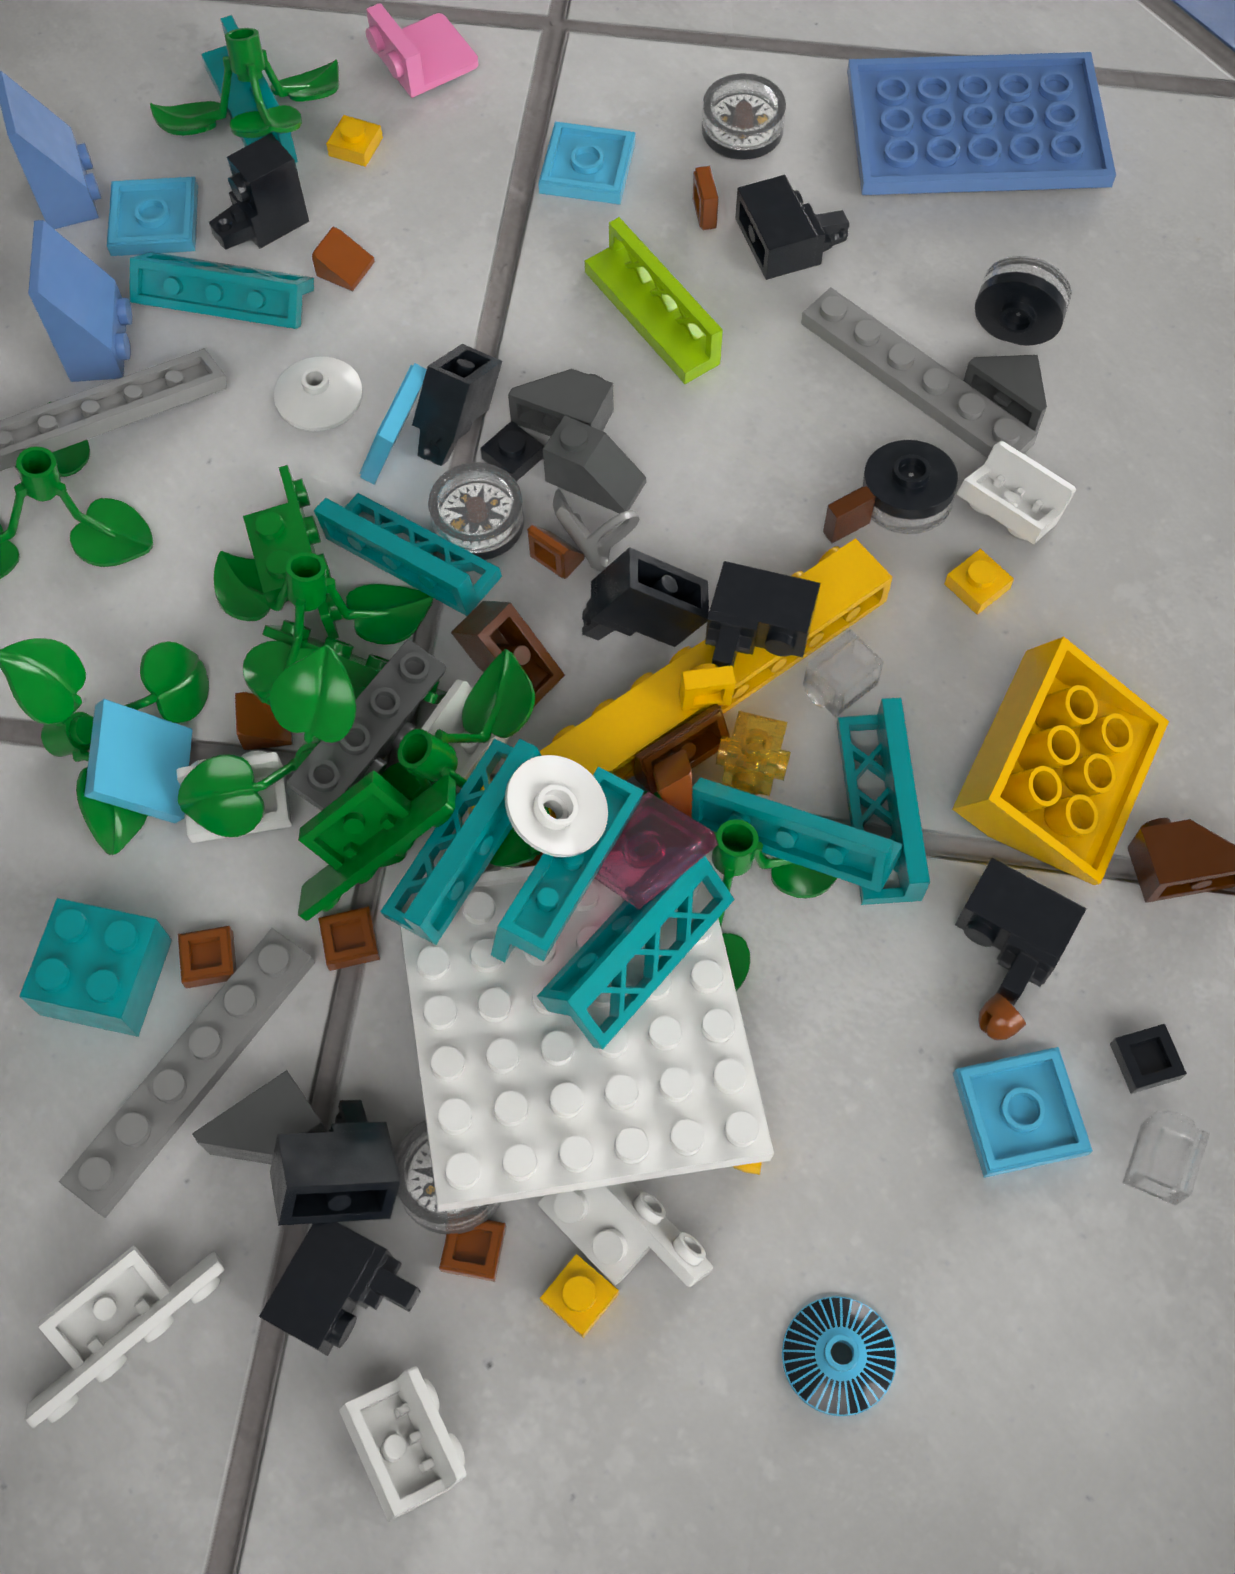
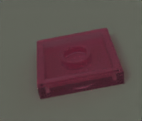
[595,792,718,909]

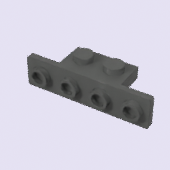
[288,640,446,811]

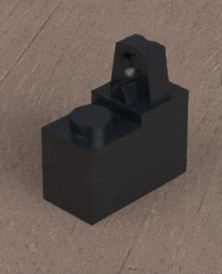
[209,133,309,250]
[735,174,849,280]
[412,344,503,466]
[582,547,709,647]
[705,561,821,667]
[955,858,1087,1005]
[270,1100,401,1226]
[259,1222,421,1356]

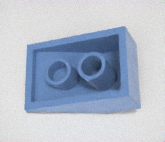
[0,71,101,229]
[28,220,132,382]

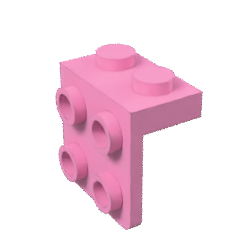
[366,3,479,98]

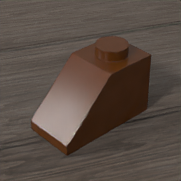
[451,601,565,707]
[1127,818,1235,903]

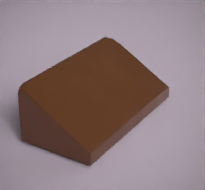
[633,703,732,794]

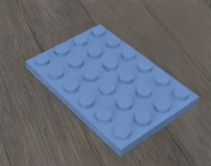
[847,52,1116,195]

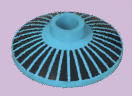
[782,1296,896,1416]

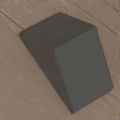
[963,355,1047,433]

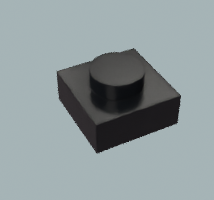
[480,421,544,484]
[1110,1024,1187,1094]

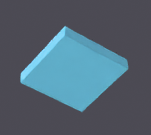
[538,121,635,205]
[107,177,198,256]
[359,363,427,485]
[84,699,192,823]
[953,1047,1093,1178]

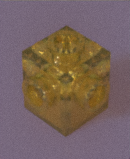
[716,711,791,796]

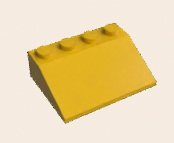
[952,636,1169,885]

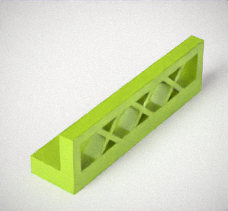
[584,217,723,384]

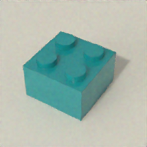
[19,898,172,1037]

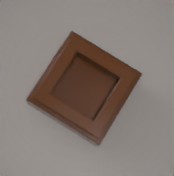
[823,486,876,543]

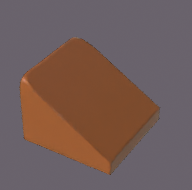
[312,226,375,291]
[527,525,585,579]
[235,692,293,750]
[652,749,692,827]

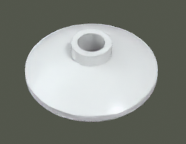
[274,356,363,431]
[505,755,608,857]

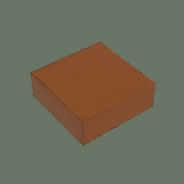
[692,166,718,230]
[318,906,380,971]
[178,926,237,988]
[439,1217,507,1282]

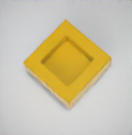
[326,115,383,167]
[944,548,1014,615]
[679,663,736,711]
[540,1254,619,1339]

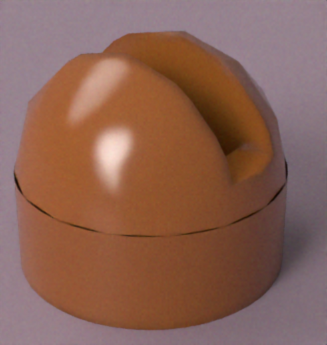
[978,993,1026,1040]

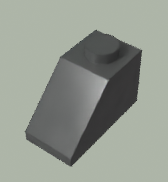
[508,369,614,437]
[543,415,646,514]
[192,1070,328,1165]

